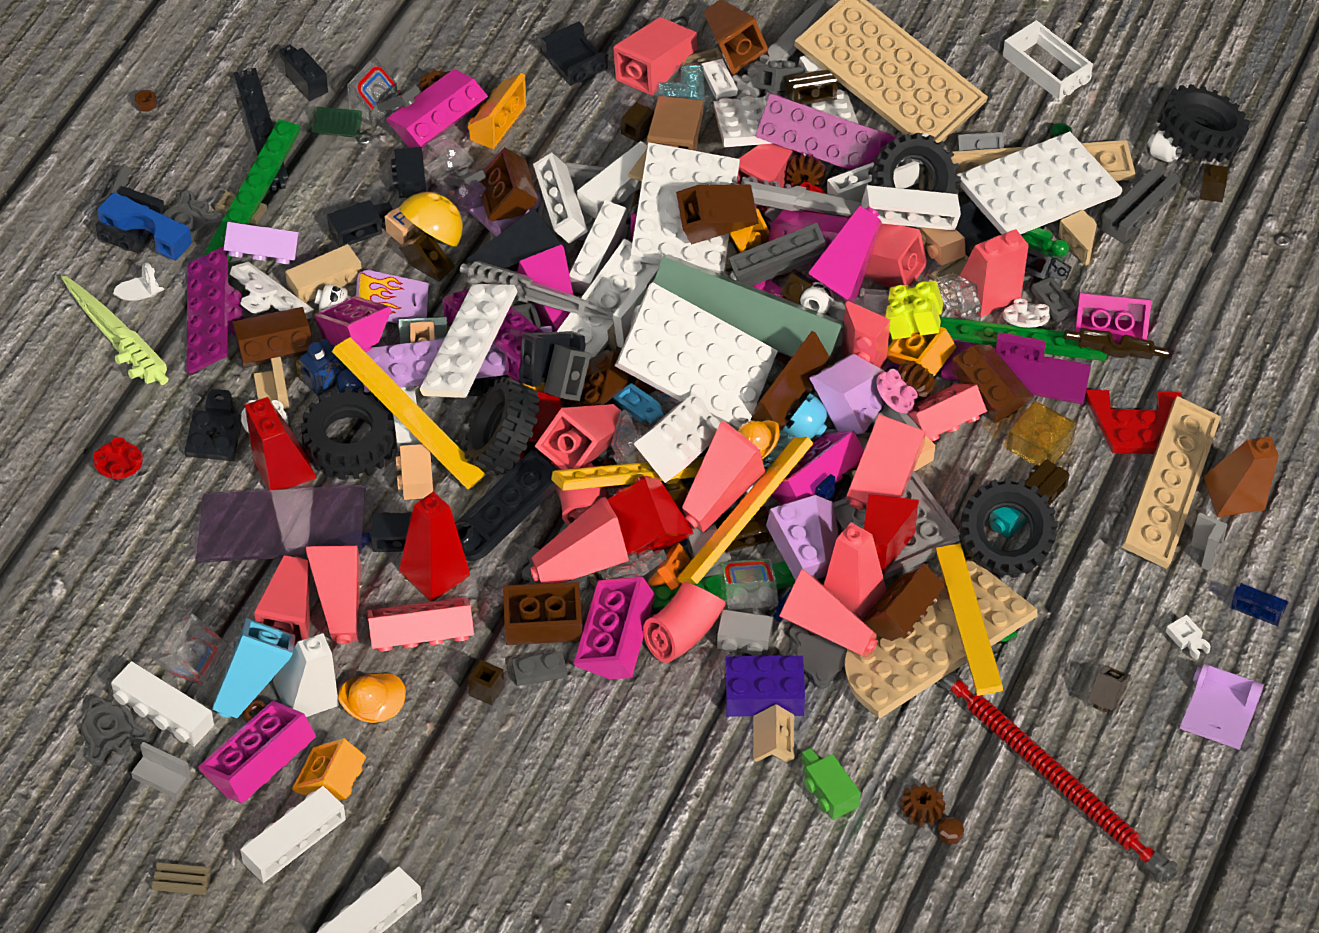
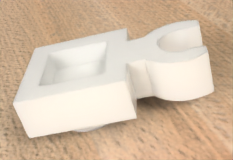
[1166,615,1210,660]

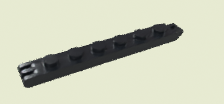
[234,68,288,191]

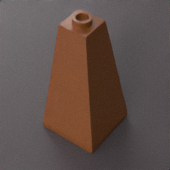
[703,0,768,75]
[1203,436,1279,518]

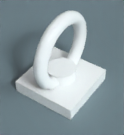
[613,283,648,348]

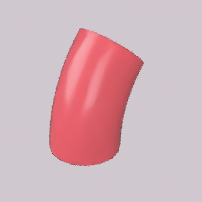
[550,461,608,525]
[643,582,726,663]

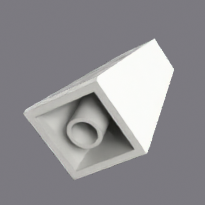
[273,633,339,717]

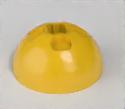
[399,192,463,246]

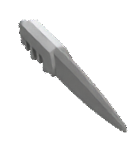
[732,0,827,100]
[730,177,862,216]
[460,261,614,320]

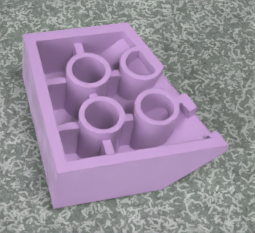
[224,222,299,264]
[810,354,885,434]
[766,495,839,581]

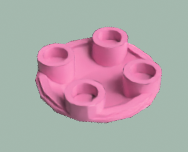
[876,369,917,413]

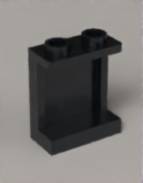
[542,21,608,86]
[95,186,165,254]
[955,201,1002,257]
[519,331,586,387]

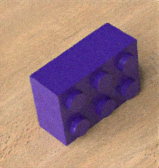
[725,655,805,717]

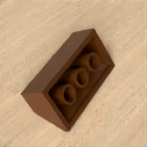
[750,331,830,431]

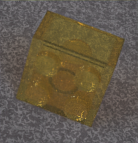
[1007,401,1077,466]

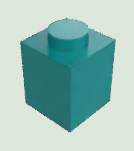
[989,507,1027,539]

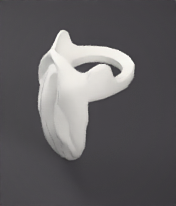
[113,262,164,301]

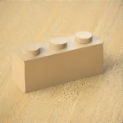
[285,244,362,303]

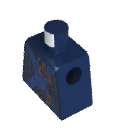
[299,339,348,396]

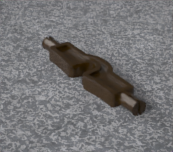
[1064,328,1169,360]

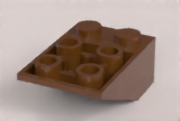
[676,184,759,245]
[564,350,629,408]

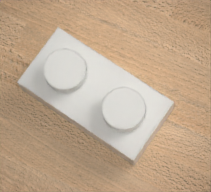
[701,59,738,100]

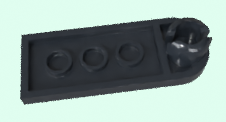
[455,449,558,561]

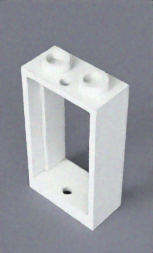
[1003,20,1093,100]

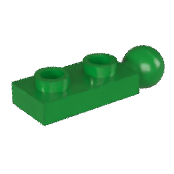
[1020,228,1069,258]

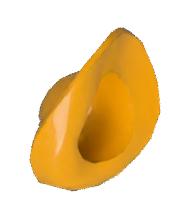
[737,420,780,459]
[338,674,406,723]

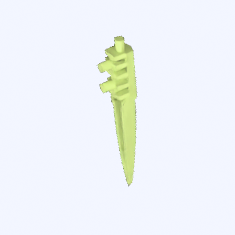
[61,276,168,385]

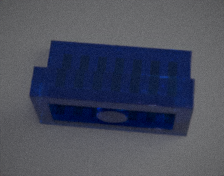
[1230,583,1289,627]

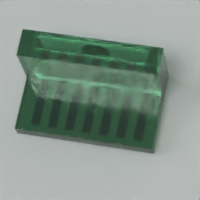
[311,107,362,138]

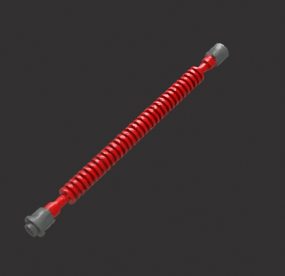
[937,671,1178,884]

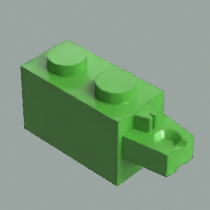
[801,748,861,820]

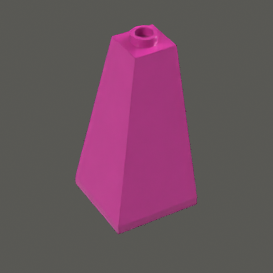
[808,206,882,304]
[517,244,573,332]

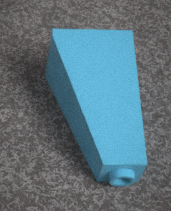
[212,618,295,718]

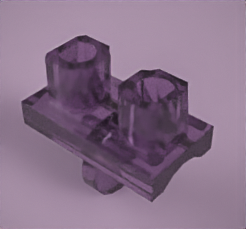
[446,180,486,217]

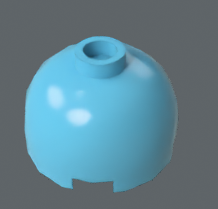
[782,393,827,440]

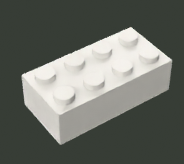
[634,393,720,483]

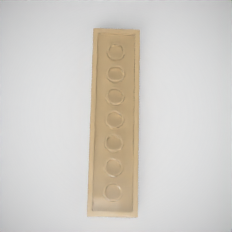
[951,140,1135,191]
[1121,396,1221,569]

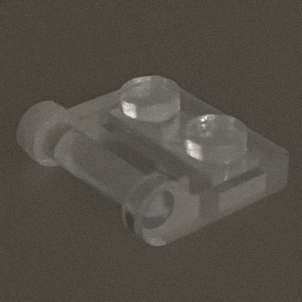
[602,549,668,580]

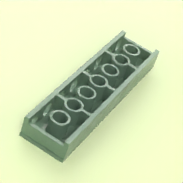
[653,254,844,366]

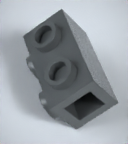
[757,60,804,94]

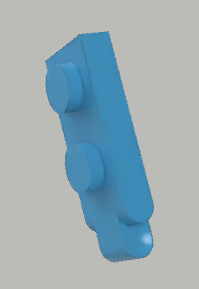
[612,383,663,424]

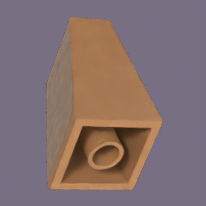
[647,96,703,151]

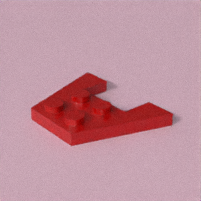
[1085,389,1182,454]

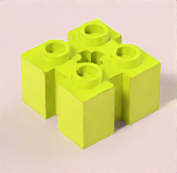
[885,280,943,340]

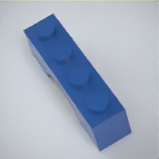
[97,192,192,261]

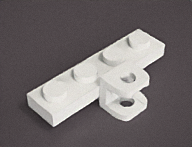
[230,262,314,319]

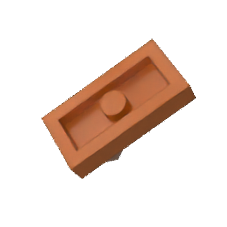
[647,543,692,590]

